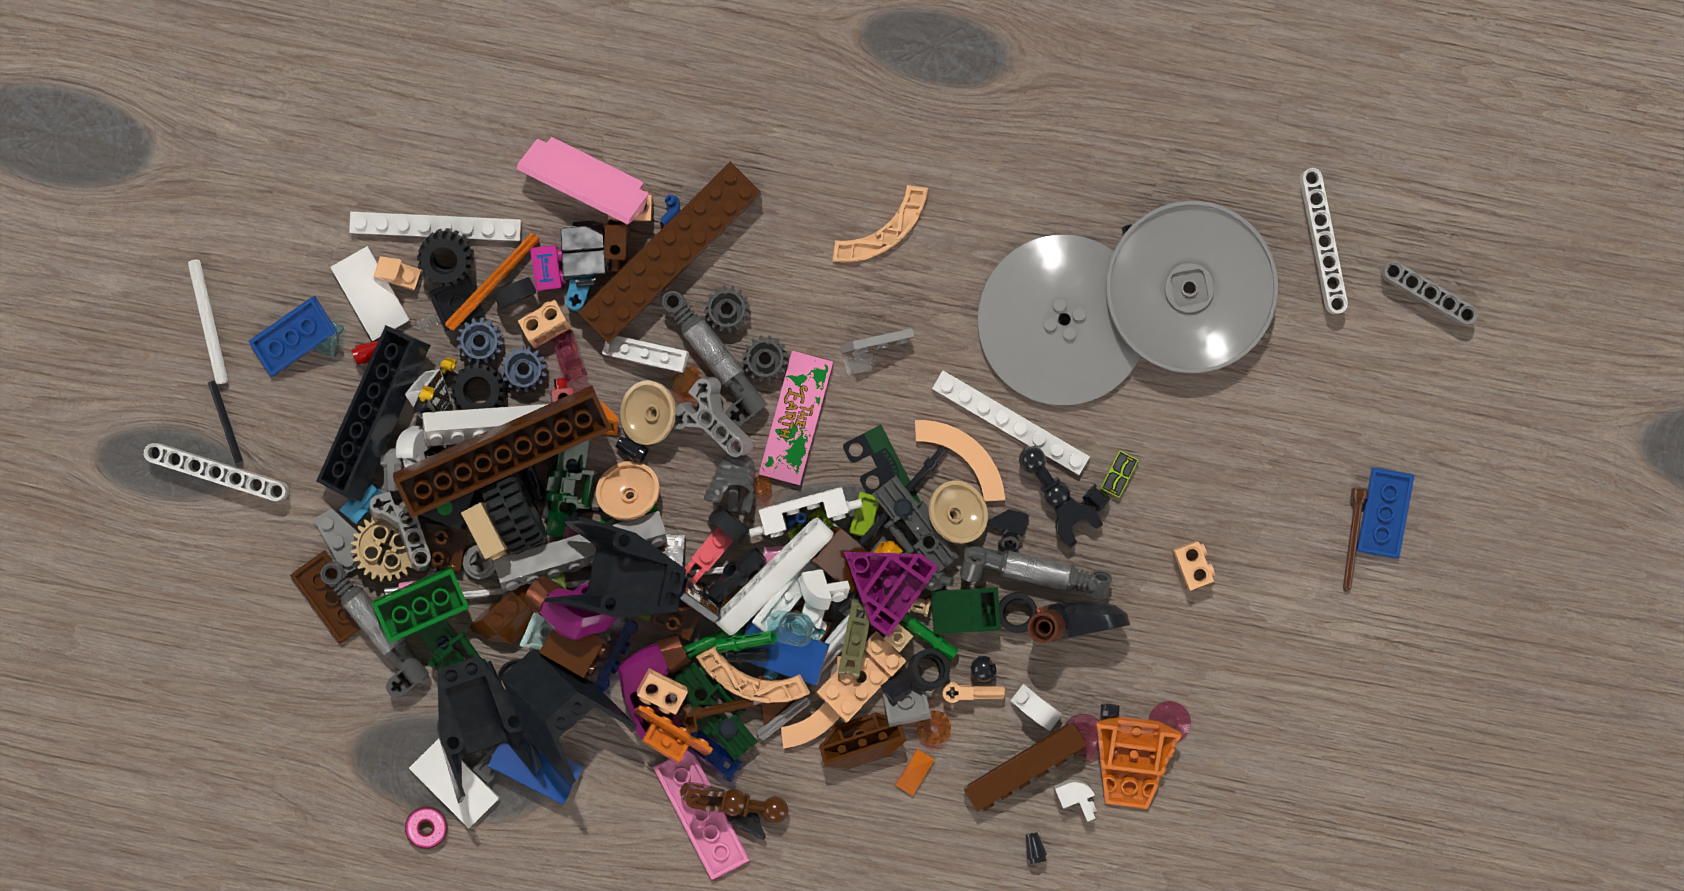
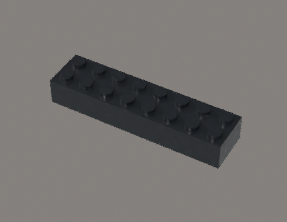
[316,325,431,502]

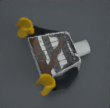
[405,357,457,419]

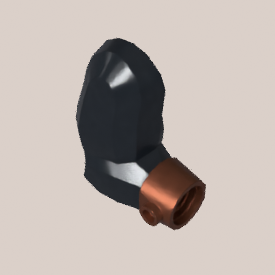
[1028,601,1130,644]

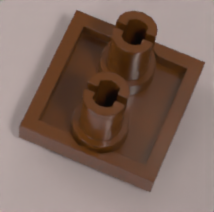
[418,522,468,572]
[650,598,701,640]

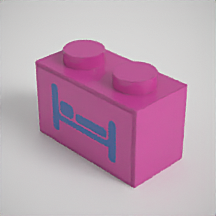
[530,245,566,292]

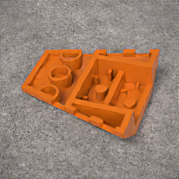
[1096,716,1182,809]

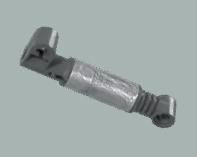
[662,291,768,426]
[960,544,1112,600]
[320,561,429,697]

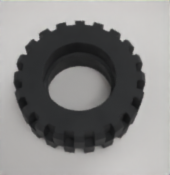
[481,472,547,554]

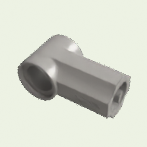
[380,448,404,491]

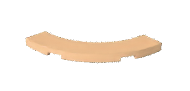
[832,185,928,263]
[915,420,1005,501]
[696,647,810,703]
[781,656,857,748]

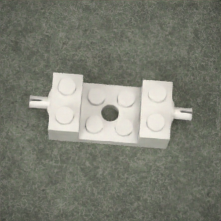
[749,487,863,538]

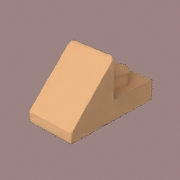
[373,256,421,291]

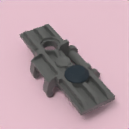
[872,476,958,575]

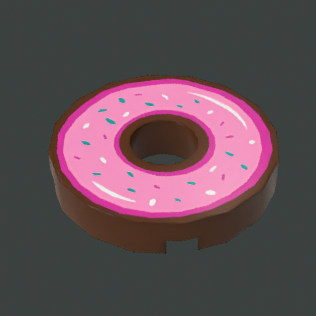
[405,806,448,849]

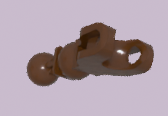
[680,782,789,824]

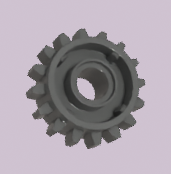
[704,286,750,332]
[742,335,788,382]

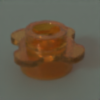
[753,475,772,496]

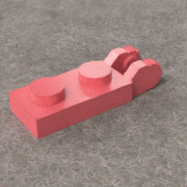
[685,527,734,584]

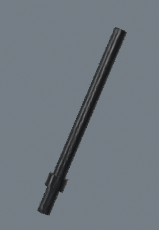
[858,446,947,548]

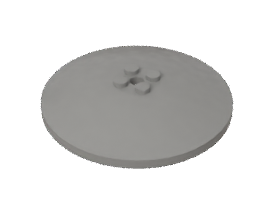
[1106,201,1278,373]
[978,235,1140,405]

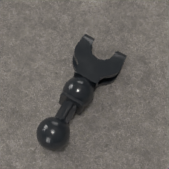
[1019,446,1103,548]

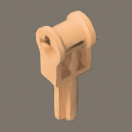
[942,682,1005,703]

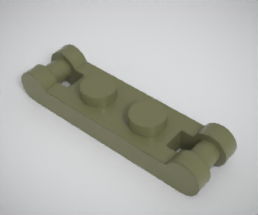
[838,599,870,679]

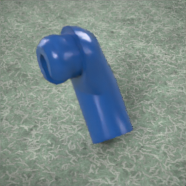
[786,512,807,530]

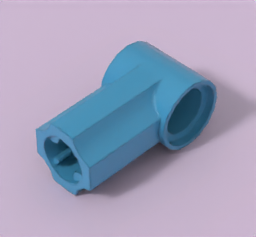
[340,481,383,525]

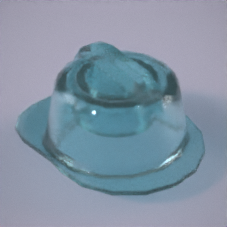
[766,611,816,647]

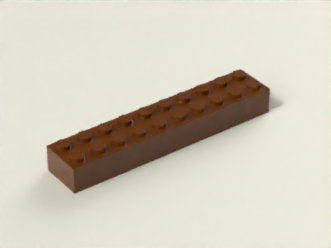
[578,161,761,344]
[393,385,612,518]

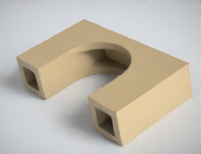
[461,502,511,561]

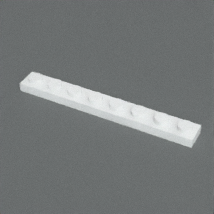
[349,212,522,241]
[932,370,1090,475]

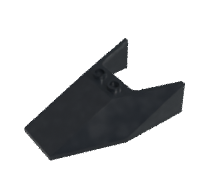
[545,516,686,617]
[501,649,637,787]
[437,656,543,803]

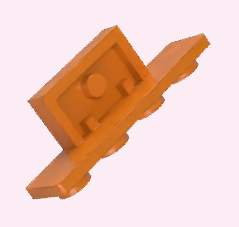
[633,705,713,763]

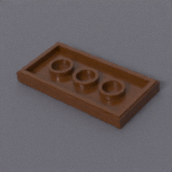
[290,550,361,644]

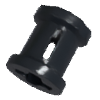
[1082,484,1111,512]

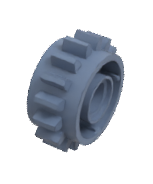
[456,318,504,364]
[500,346,548,392]

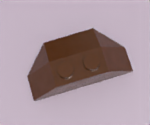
[469,584,534,645]
[819,712,906,769]

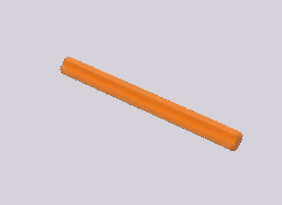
[445,233,539,331]

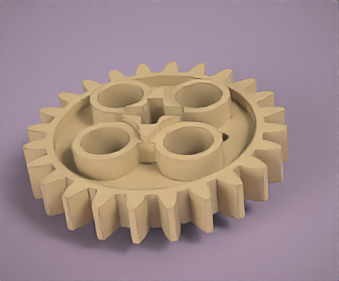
[351,516,419,582]

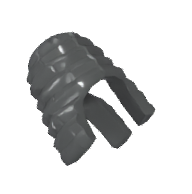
[704,454,756,513]

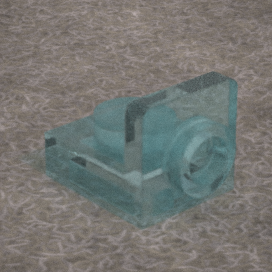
[314,321,344,357]

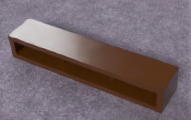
[964,720,1087,812]

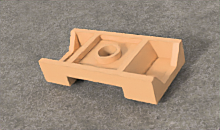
[815,631,906,723]

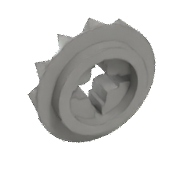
[463,545,495,579]

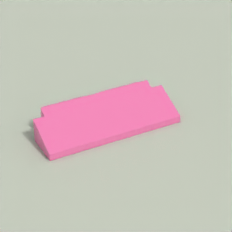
[516,137,649,224]

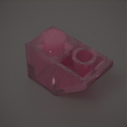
[553,330,588,382]

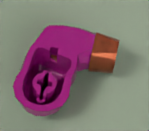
[525,576,619,640]
[618,634,690,739]

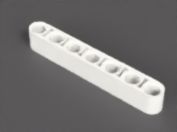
[1300,168,1348,314]
[144,443,289,501]
[715,518,833,635]

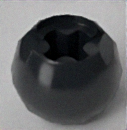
[970,656,997,683]

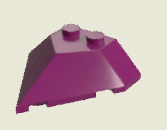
[844,552,939,637]

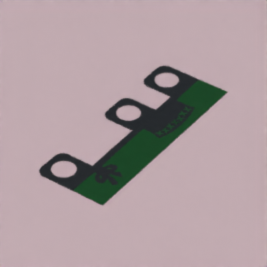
[843,425,921,547]

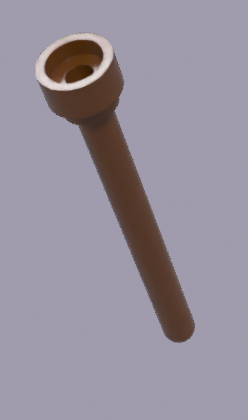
[1343,488,1369,591]

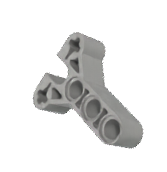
[673,377,753,457]
[369,491,431,571]

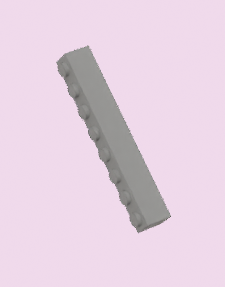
[493,511,667,591]

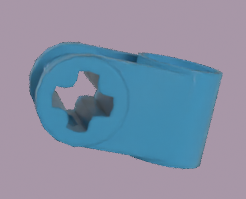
[566,278,592,312]

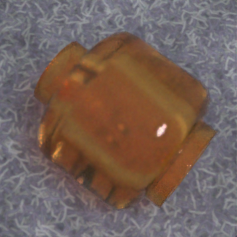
[671,365,702,398]

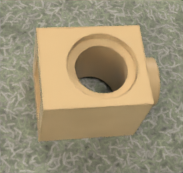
[883,623,913,653]

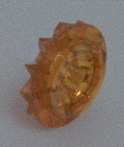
[917,710,951,745]

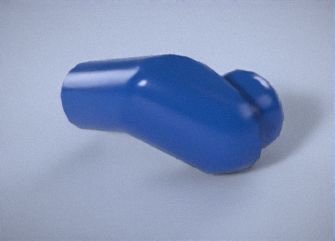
[659,194,680,225]

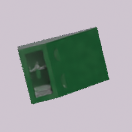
[930,586,1001,634]

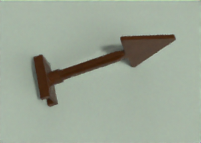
[680,675,797,733]

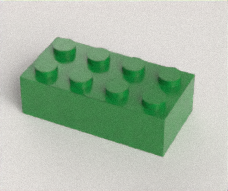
[371,566,469,643]

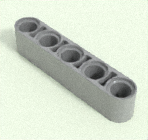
[1381,261,1478,325]

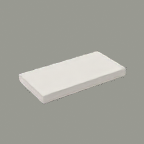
[330,246,411,341]
[409,739,500,828]

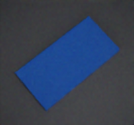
[248,296,338,377]
[1356,467,1415,559]
[742,618,830,685]
[487,743,583,805]

